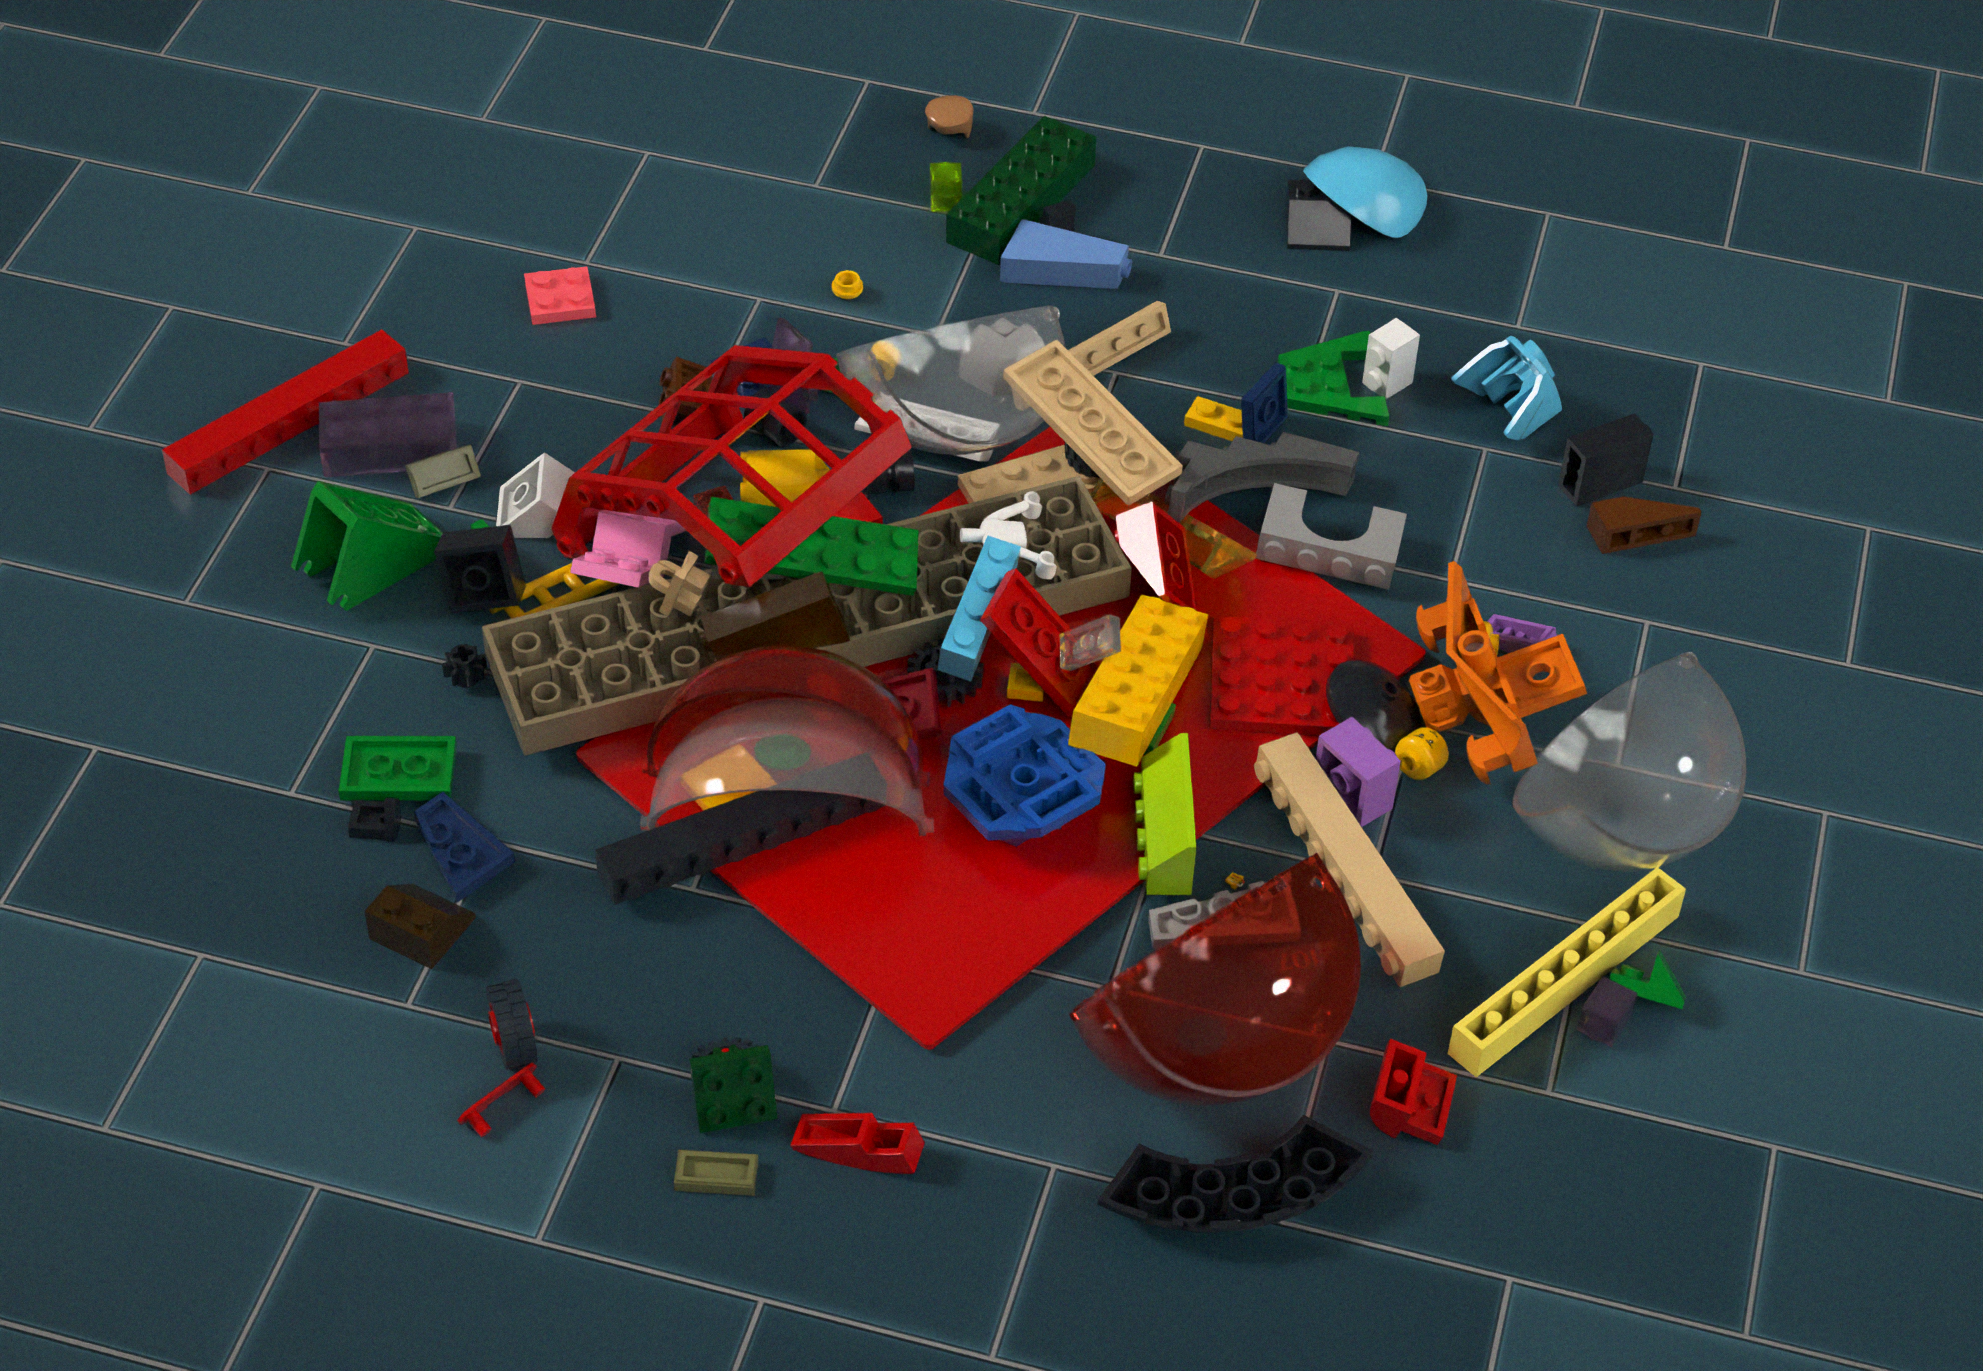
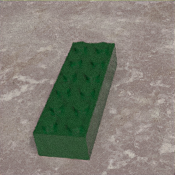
[946,115,1097,265]

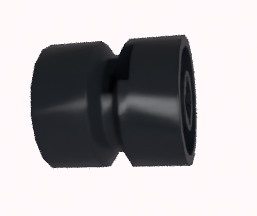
[744,388,807,447]
[865,449,915,494]

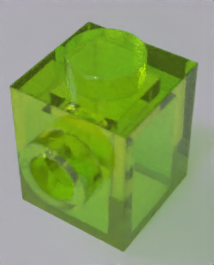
[930,162,962,212]

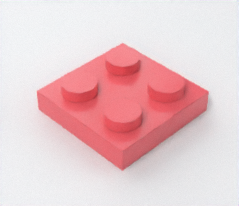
[524,266,596,325]

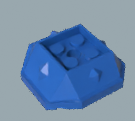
[944,704,1106,847]

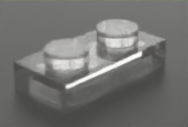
[1059,614,1121,671]

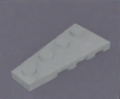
[1148,873,1304,949]

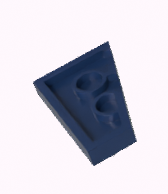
[414,792,515,903]

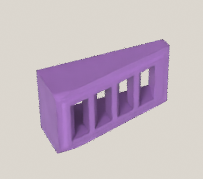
[1487,614,1557,653]

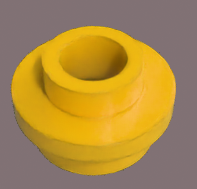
[832,270,863,300]

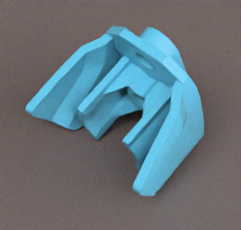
[1451,336,1562,441]

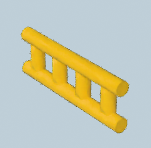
[489,563,619,619]

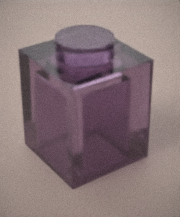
[1577,976,1637,1047]

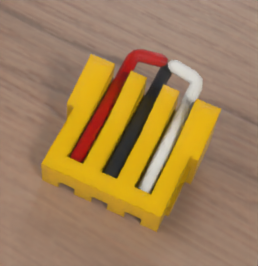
[1225,872,1245,890]

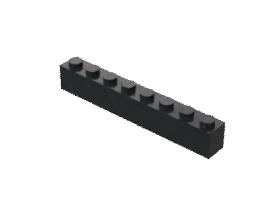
[595,752,887,905]

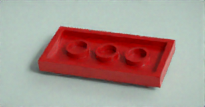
[980,568,1101,719]

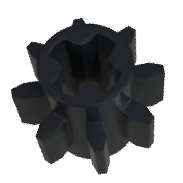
[442,644,487,688]

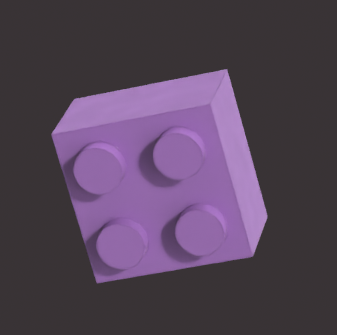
[1316,717,1401,827]

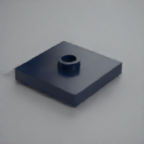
[1241,362,1288,443]

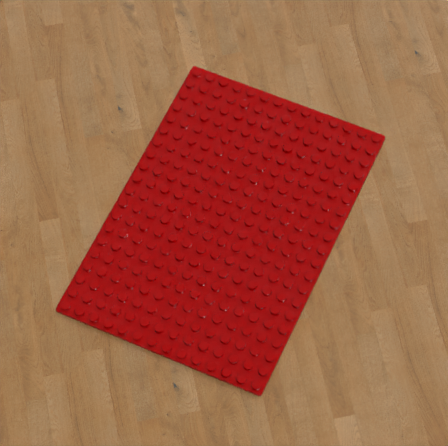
[576,427,1426,1050]

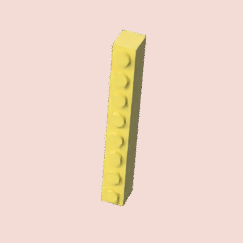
[1448,867,1686,1077]

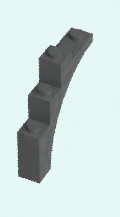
[1164,432,1360,522]

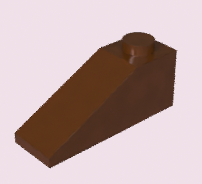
[1587,496,1702,554]

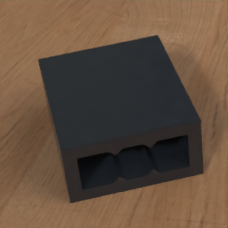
[1558,413,1654,507]

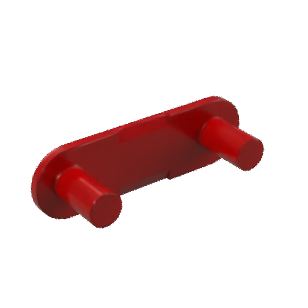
[457,1063,545,1138]

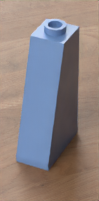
[1000,219,1132,289]

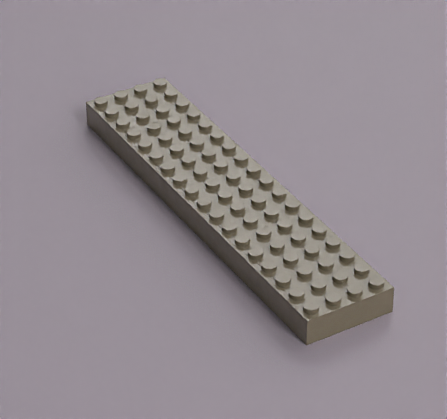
[482,476,1132,756]

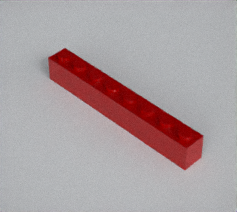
[162,329,409,495]

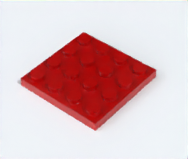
[1210,615,1354,736]

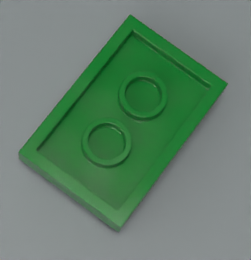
[339,736,457,801]

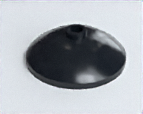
[1326,660,1421,753]

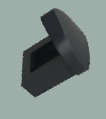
[1039,200,1076,232]
[348,797,402,842]

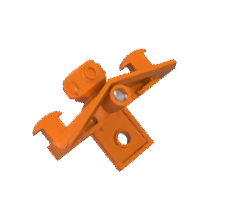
[1409,561,1587,785]

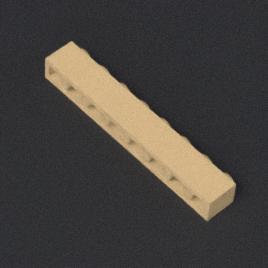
[1254,732,1445,987]

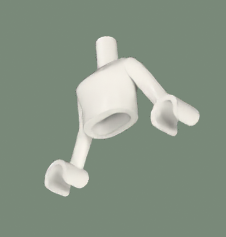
[960,491,1057,579]

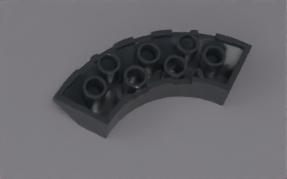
[1097,1115,1374,1232]

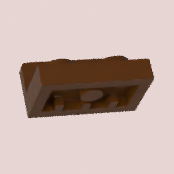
[659,356,712,422]

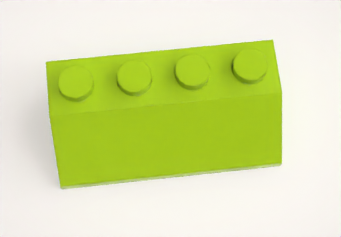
[1133,733,1196,895]

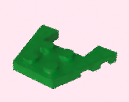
[1278,331,1389,426]

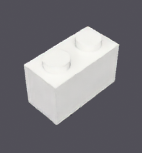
[1362,318,1420,400]

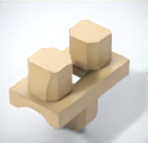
[648,551,711,617]

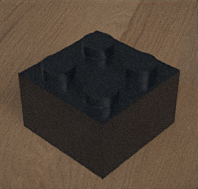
[434,525,526,613]

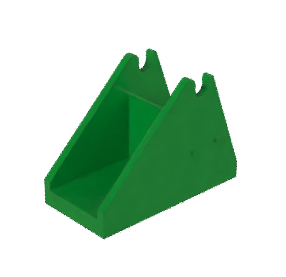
[291,481,443,611]

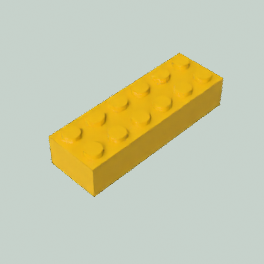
[1068,595,1208,767]

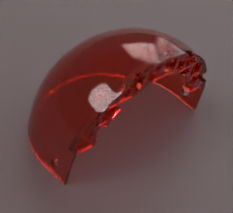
[1068,853,1361,1106]

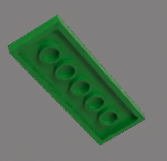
[705,497,919,596]

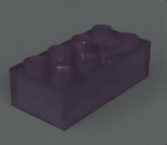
[319,392,458,477]

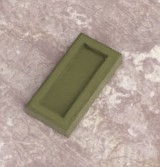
[405,444,481,498]
[674,1150,759,1196]

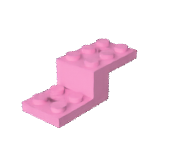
[570,510,686,588]

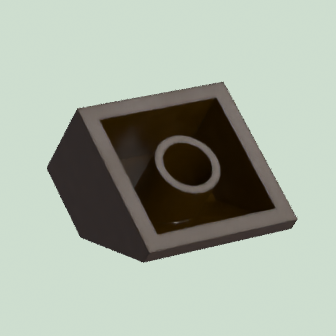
[365,884,476,969]

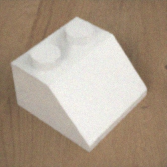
[496,452,575,538]

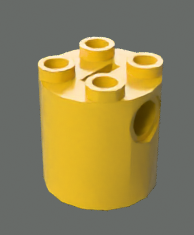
[740,449,830,507]

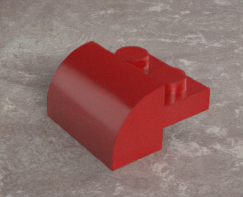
[1370,1038,1457,1145]

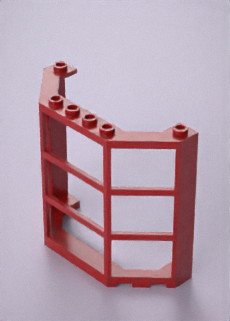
[551,345,912,588]

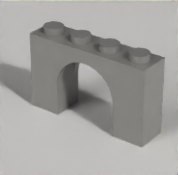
[1255,483,1407,590]

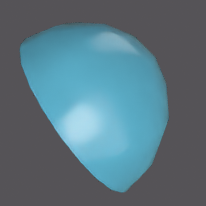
[1303,146,1428,238]

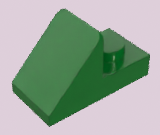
[1607,950,1686,1009]

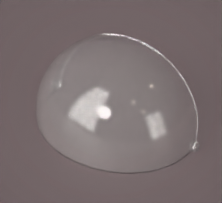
[836,305,1065,455]
[1513,652,1746,872]
[640,697,934,836]

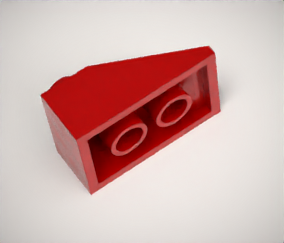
[1115,502,1197,611]

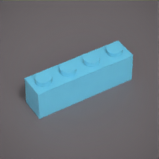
[937,535,1021,682]

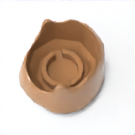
[925,95,974,138]

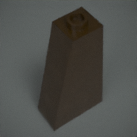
[699,571,851,664]

